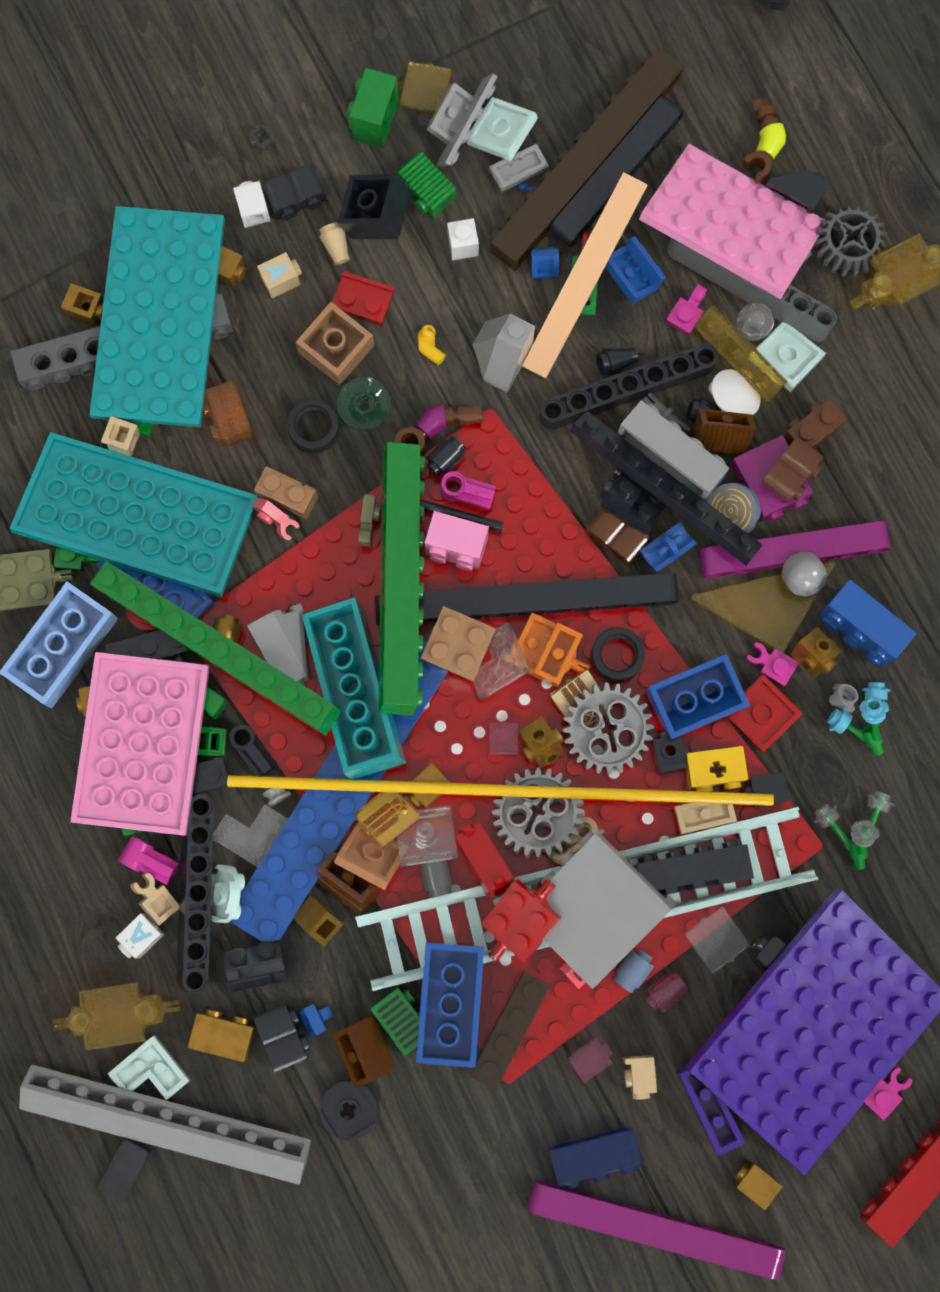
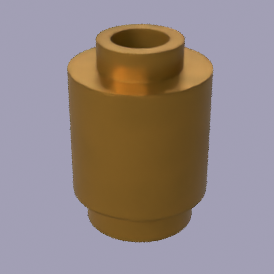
[212,614,242,643]

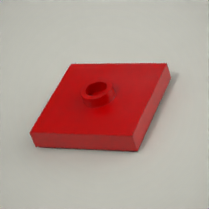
[726,674,803,753]

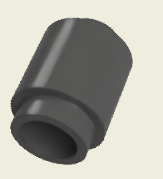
[419,855,453,898]

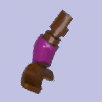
[395,404,483,456]

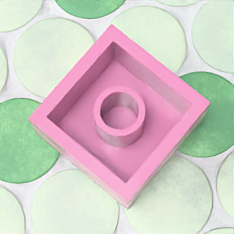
[425,511,489,571]

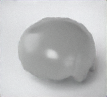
[781,552,827,597]

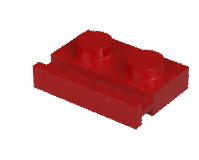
[332,271,395,326]

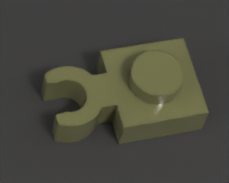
[358,494,381,547]

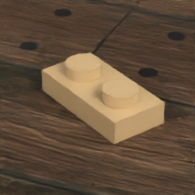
[674,803,737,835]

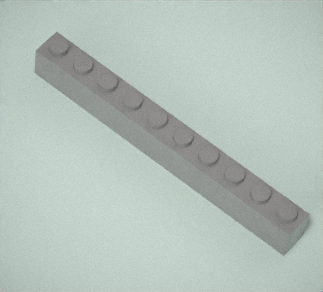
[19,1064,311,1185]

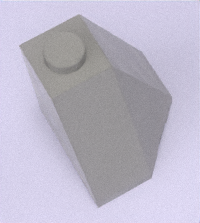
[472,314,535,393]
[247,604,309,686]

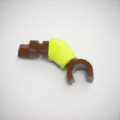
[743,98,786,186]

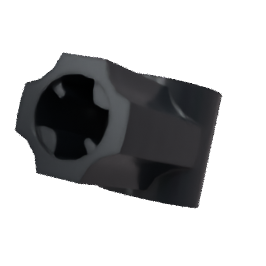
[229,725,278,776]

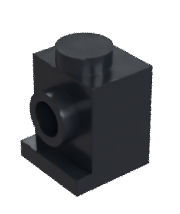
[651,732,689,775]

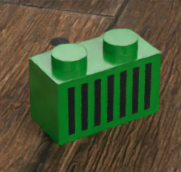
[371,987,420,1056]

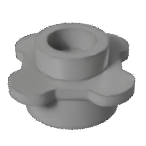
[829,684,859,713]

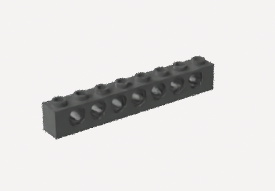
[10,293,234,390]

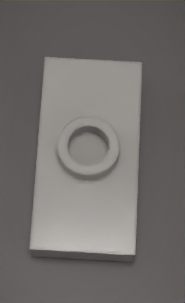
[489,144,549,192]

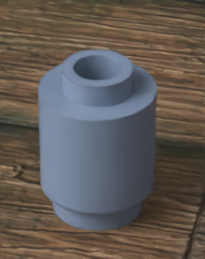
[613,948,654,993]

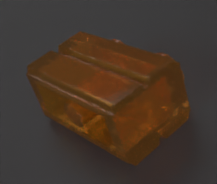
[203,381,254,448]

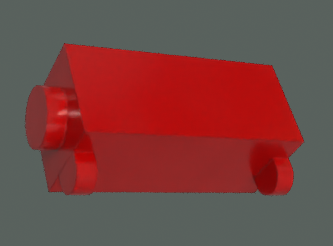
[455,822,514,902]

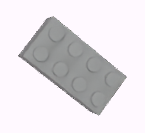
[617,400,729,501]

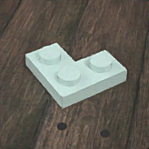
[108,1035,190,1100]

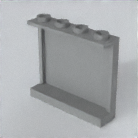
[540,829,677,989]

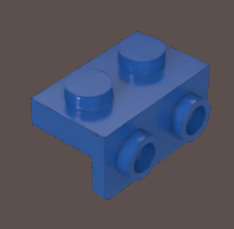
[605,236,665,304]

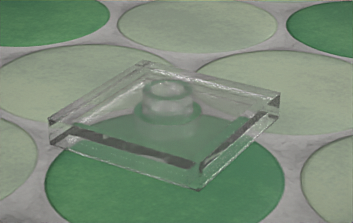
[394,805,458,867]

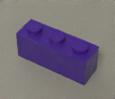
[676,1066,745,1156]

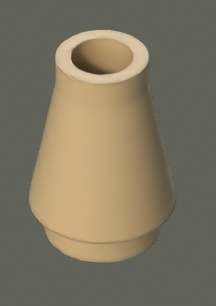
[319,222,350,265]

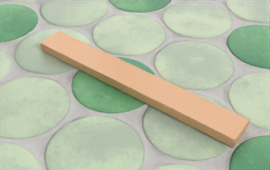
[522,172,647,379]

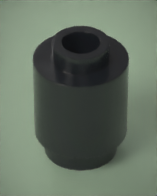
[426,436,467,477]

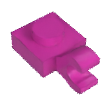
[666,284,707,336]

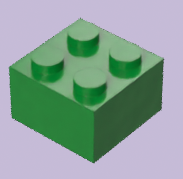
[347,68,399,149]

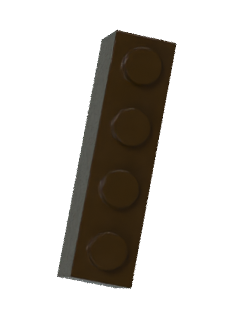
[470,971,551,1091]

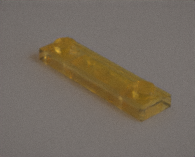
[694,306,788,402]

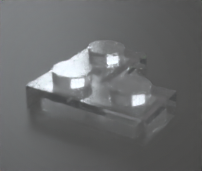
[472,623,529,699]
[213,805,288,867]

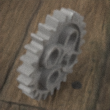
[561,683,654,775]
[492,767,585,860]

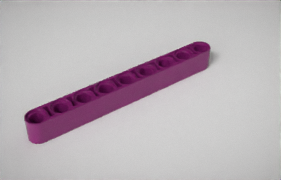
[527,1181,786,1280]

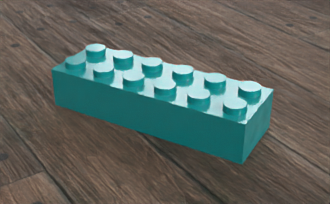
[302,597,406,780]

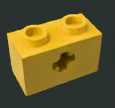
[685,746,748,792]

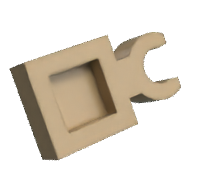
[130,873,179,926]

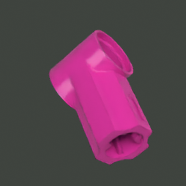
[440,471,496,510]
[118,836,180,885]

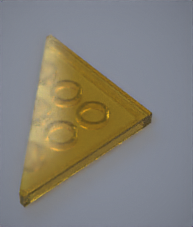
[690,561,836,653]

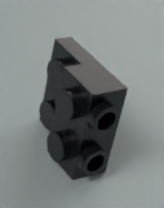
[600,468,667,535]

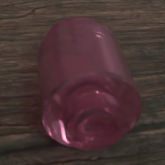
[645,972,689,1013]

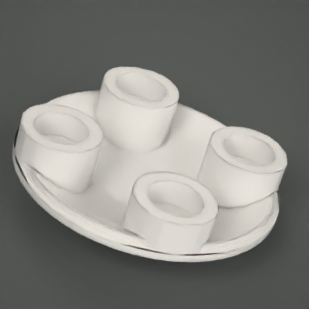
[709,369,760,415]

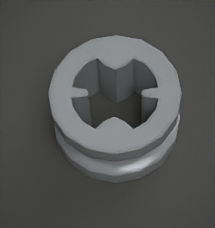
[263,788,291,807]

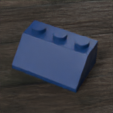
[645,654,750,740]

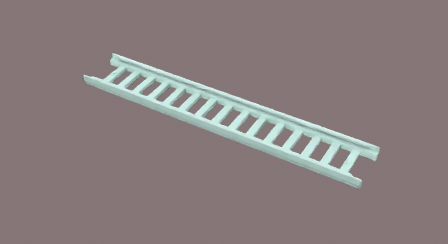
[355,807,818,991]

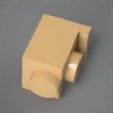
[101,416,140,457]
[623,1055,657,1099]

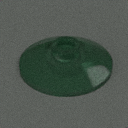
[337,377,391,430]

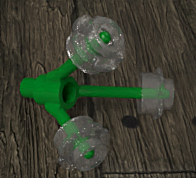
[814,791,894,870]

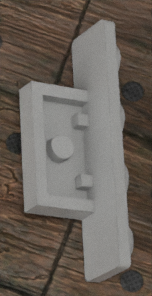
[426,73,497,169]

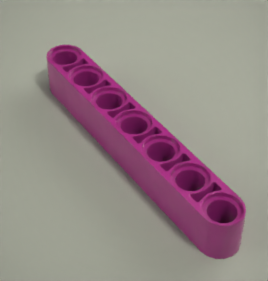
[699,521,891,579]

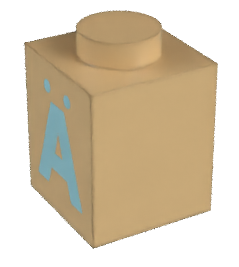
[257,253,302,298]

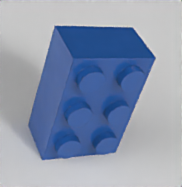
[818,580,917,667]

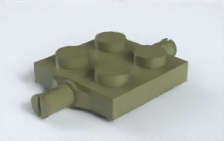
[0,549,74,611]

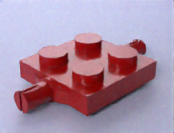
[481,879,562,963]

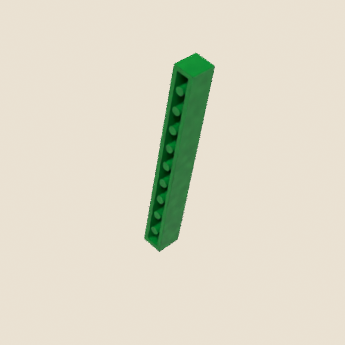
[378,442,425,716]
[90,561,341,736]

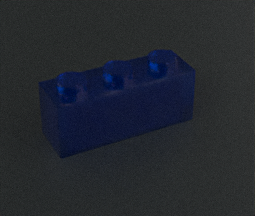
[548,1126,643,1189]

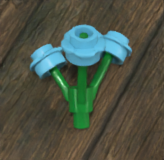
[827,682,890,756]

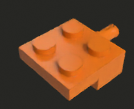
[507,613,590,688]

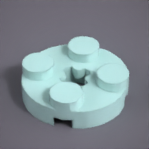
[210,865,245,923]

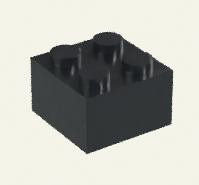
[337,174,411,239]

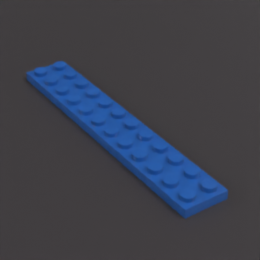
[230,640,449,942]

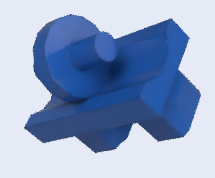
[640,522,697,574]

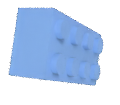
[0,582,118,709]

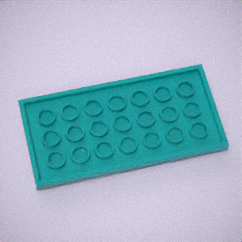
[90,206,225,428]
[9,432,258,597]

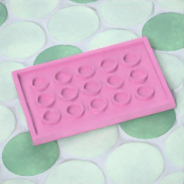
[639,144,825,299]
[71,652,210,836]

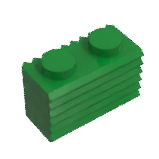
[397,151,457,218]

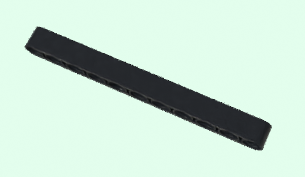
[374,573,679,626]

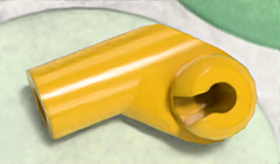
[418,325,446,366]

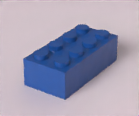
[416,942,484,1068]

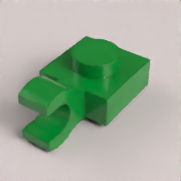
[53,546,101,571]

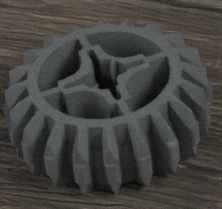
[814,204,887,277]

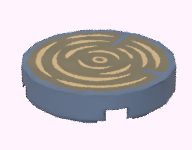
[707,483,761,533]

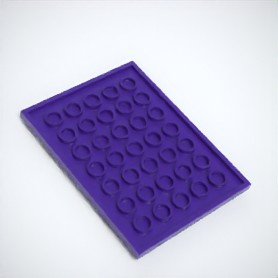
[685,888,940,1175]

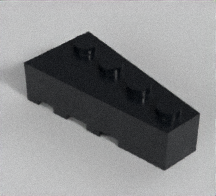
[632,840,754,895]

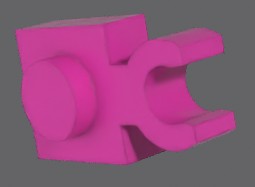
[745,642,799,687]
[864,1067,913,1120]

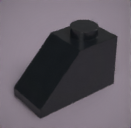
[765,169,830,214]

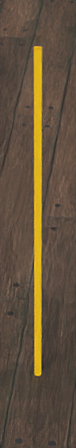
[227,775,774,806]

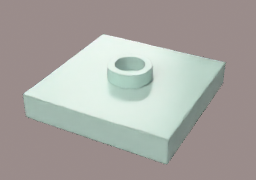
[466,97,538,161]
[749,322,826,392]

